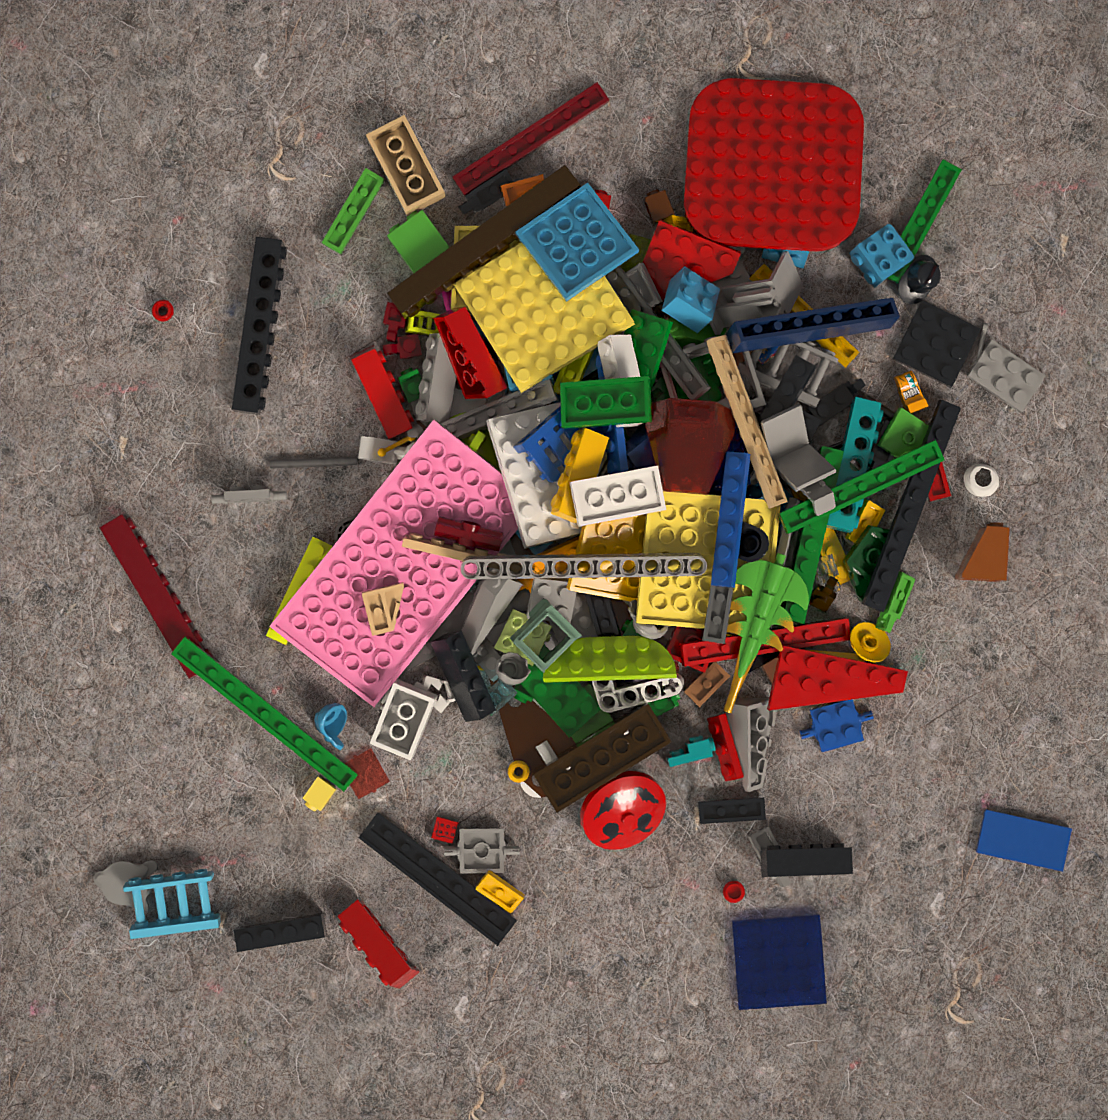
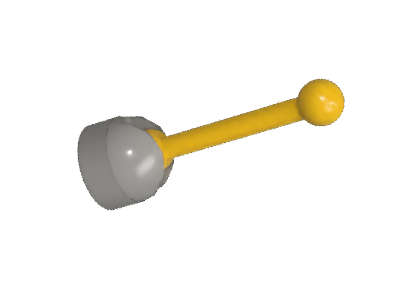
[378,424,424,457]

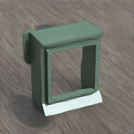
[510,599,582,673]

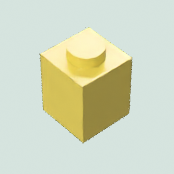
[302,776,338,812]

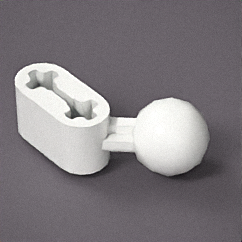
[358,436,415,464]

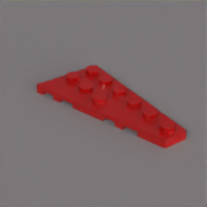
[767,645,908,711]

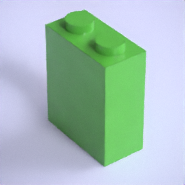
[387,210,450,274]

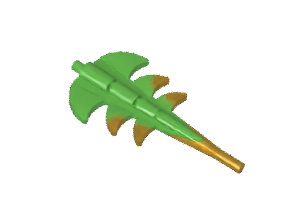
[723,553,809,713]

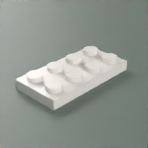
[569,466,666,527]

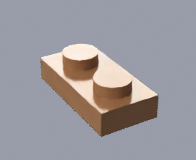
[684,662,730,707]

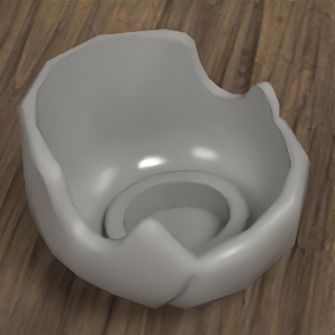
[496,652,531,685]

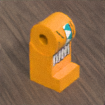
[894,371,928,414]

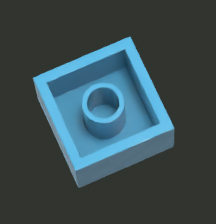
[662,266,720,333]

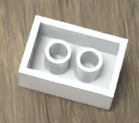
[370,679,438,760]

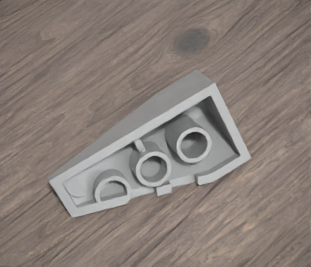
[461,567,523,655]
[727,697,776,792]

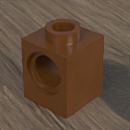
[644,189,674,226]

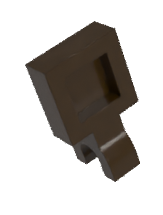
[809,576,838,613]

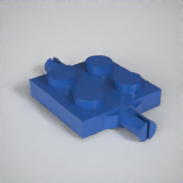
[799,699,874,752]

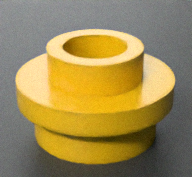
[508,760,530,783]

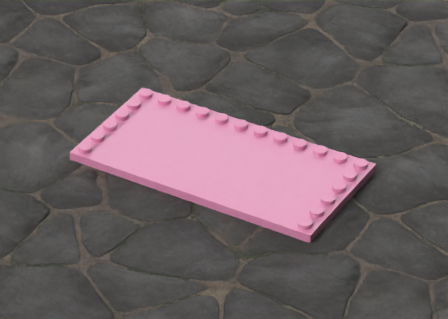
[269,419,518,707]

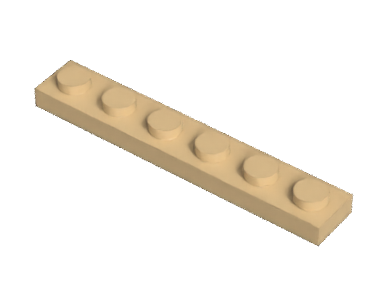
[402,533,535,572]

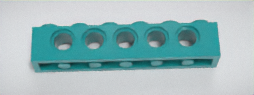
[826,397,883,533]

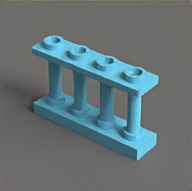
[123,869,221,939]

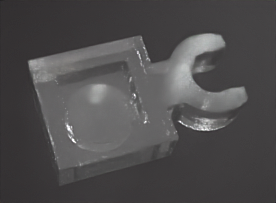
[815,554,841,592]

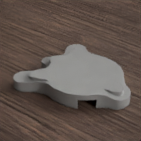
[94,860,158,914]

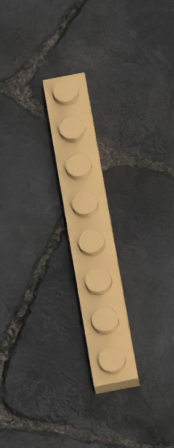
[706,335,788,509]

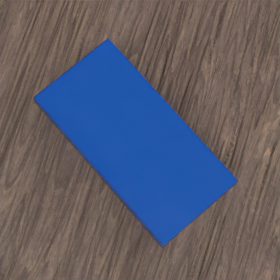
[976,809,1072,872]

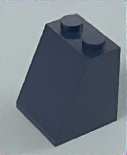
[625,422,684,481]

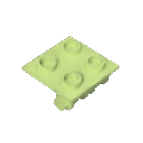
[494,609,552,666]

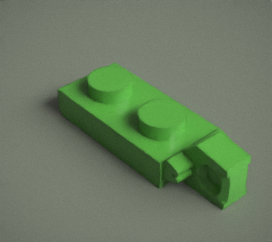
[876,571,915,633]

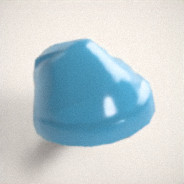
[314,703,347,750]

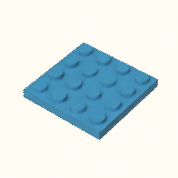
[516,183,639,302]

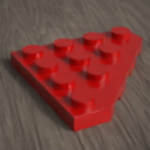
[642,219,741,300]

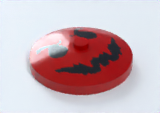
[580,771,666,850]

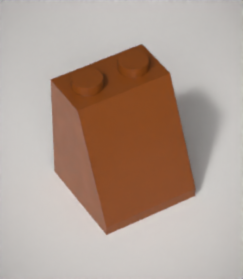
[955,522,1010,582]

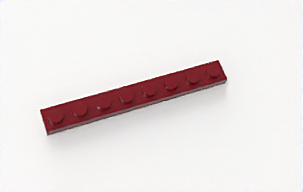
[452,82,609,196]

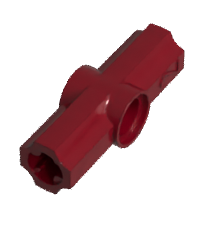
[434,516,504,552]

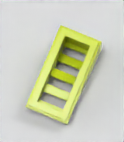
[405,311,441,336]

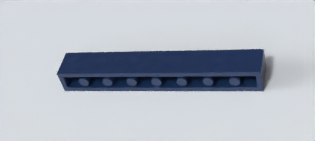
[726,297,900,353]

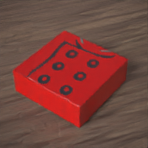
[431,816,458,844]

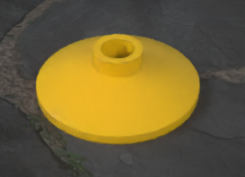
[850,622,891,662]

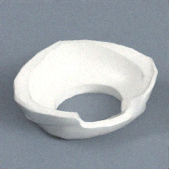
[964,464,999,497]

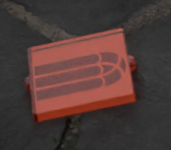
[345,748,390,799]

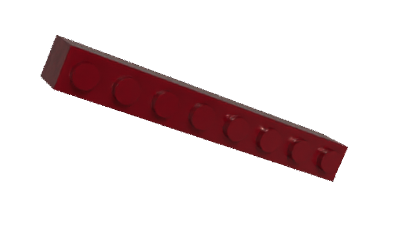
[99,514,215,679]

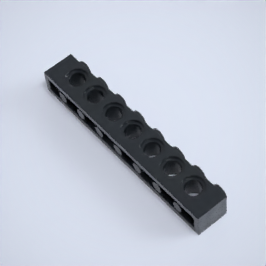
[231,237,287,415]

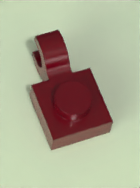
[383,302,407,343]
[383,334,422,360]

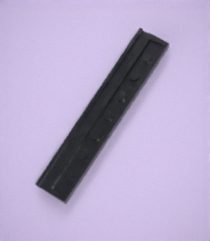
[358,812,517,946]

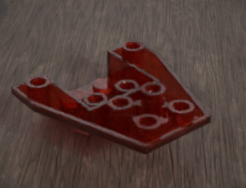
[645,398,736,495]

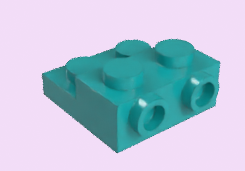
[666,735,716,767]

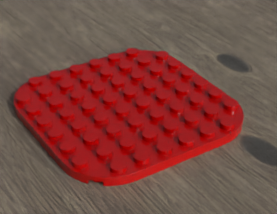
[684,78,864,251]

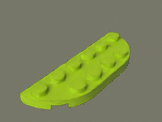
[543,636,677,682]

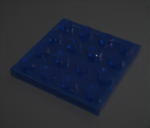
[732,914,827,1010]

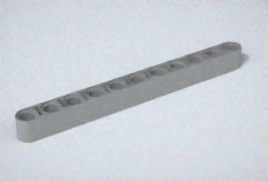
[460,553,707,579]

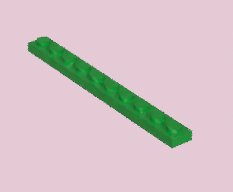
[171,636,358,792]

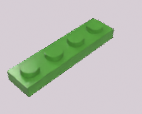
[321,168,385,255]

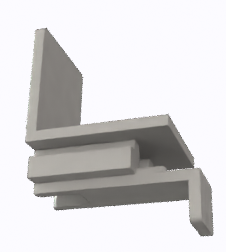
[709,251,803,335]
[761,404,836,516]

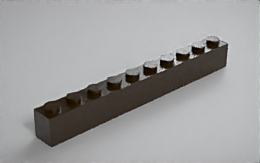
[387,165,581,319]

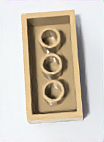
[366,115,446,217]

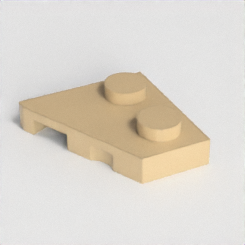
[362,582,404,636]

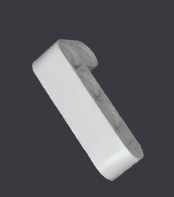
[592,673,684,712]

